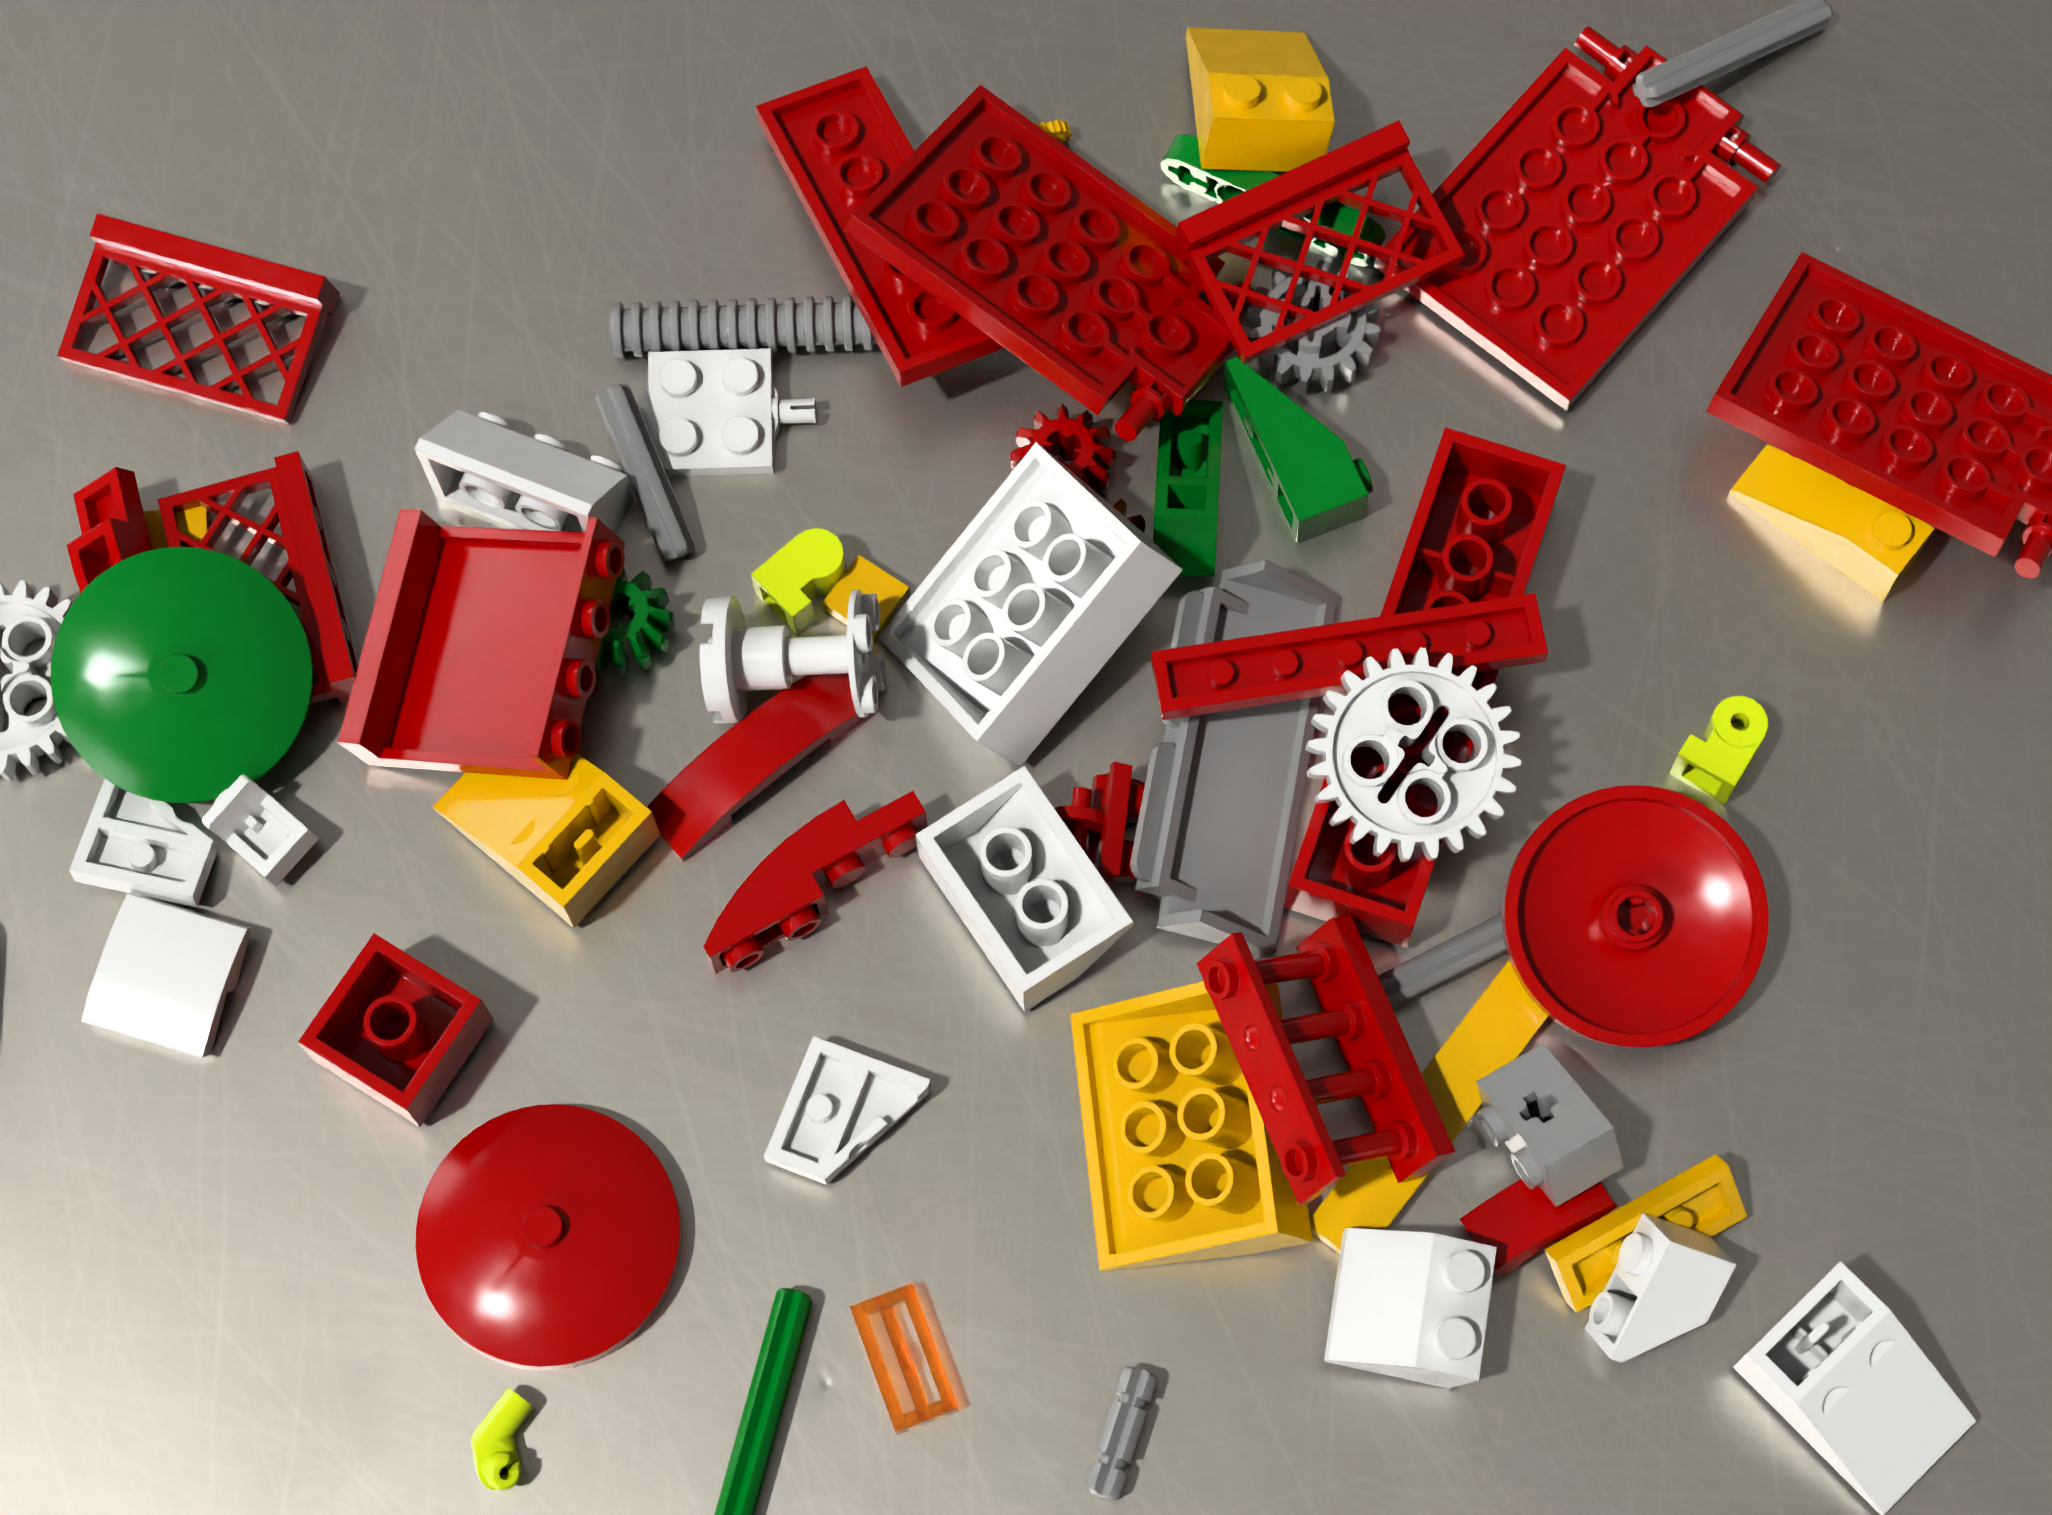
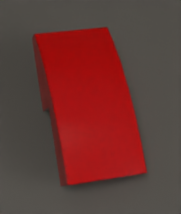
[1460,1179,1618,1278]

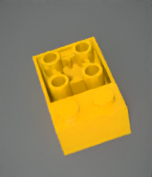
[433,754,661,928]

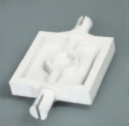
[606,348,817,477]

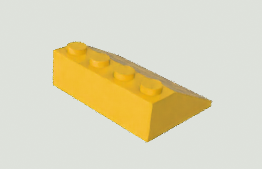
[1070,981,1313,1272]

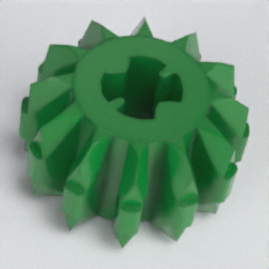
[595,569,675,677]

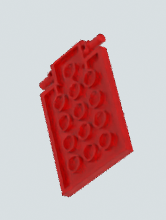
[1374,26,1781,411]
[844,85,1253,441]
[1706,252,2052,579]

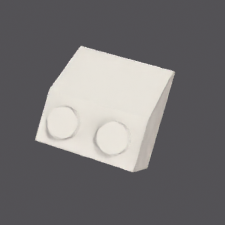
[1324,1228,1497,1389]

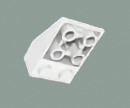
[1733,1261,1976,1515]

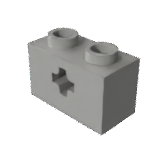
[1476,1043,1624,1207]

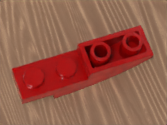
[67,467,152,593]
[703,791,928,974]

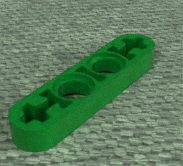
[1160,134,1386,267]

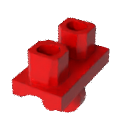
[1054,762,1145,884]

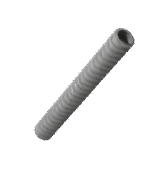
[609,295,877,358]

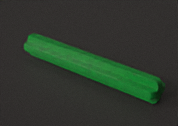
[714,1288,812,1515]

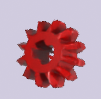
[1010,403,1116,491]

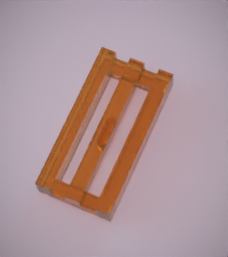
[850,1283,959,1435]

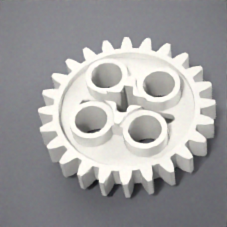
[0,580,73,781]
[1305,647,1522,862]

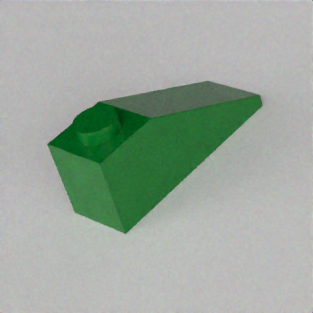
[1223,357,1373,544]
[1153,400,1223,577]

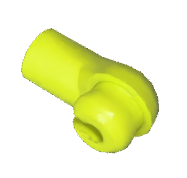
[471,1387,534,1490]

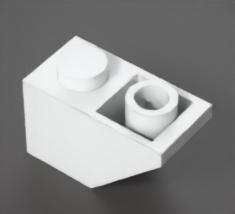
[1584,1213,1737,1363]

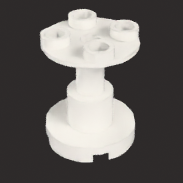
[700,589,886,724]

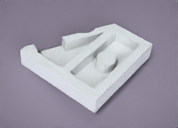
[69,779,217,908]
[764,1036,932,1185]

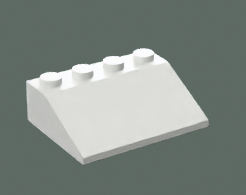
[878,442,1183,766]

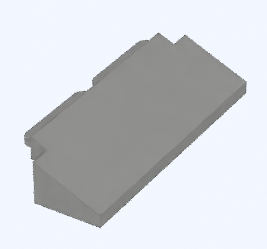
[1130,559,1338,955]

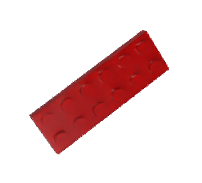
[756,66,1004,387]

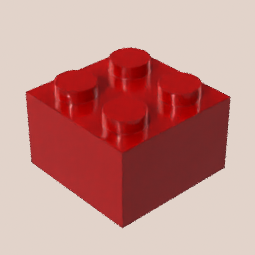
[298,933,494,1127]

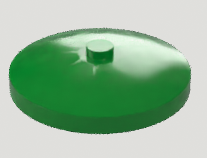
[51,547,314,803]

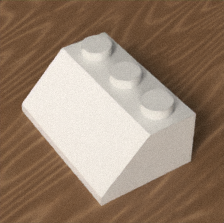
[414,409,634,535]
[915,766,1133,1012]

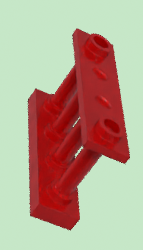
[1196,915,1456,1205]

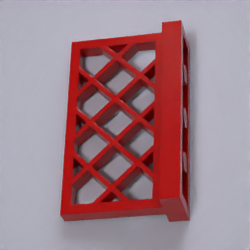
[1174,120,1465,364]
[57,213,340,425]
[157,451,358,704]

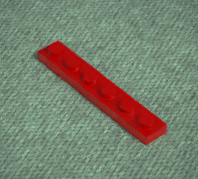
[1151,593,1548,721]

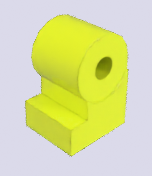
[751,528,847,636]
[1669,696,1768,805]

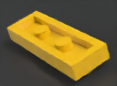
[1544,1154,1747,1313]

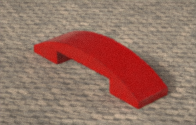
[647,673,881,862]

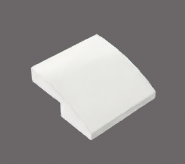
[81,893,251,1058]

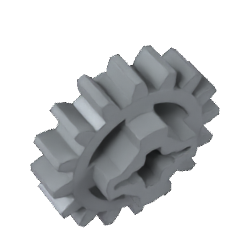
[1246,260,1380,393]

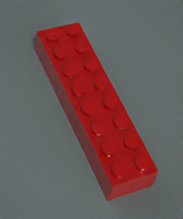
[1284,427,1566,948]

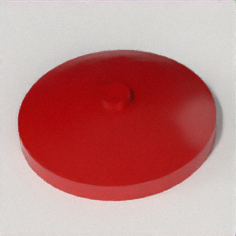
[1502,785,1769,1049]
[415,1104,683,1371]

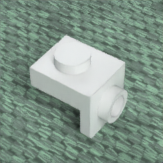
[202,774,319,886]

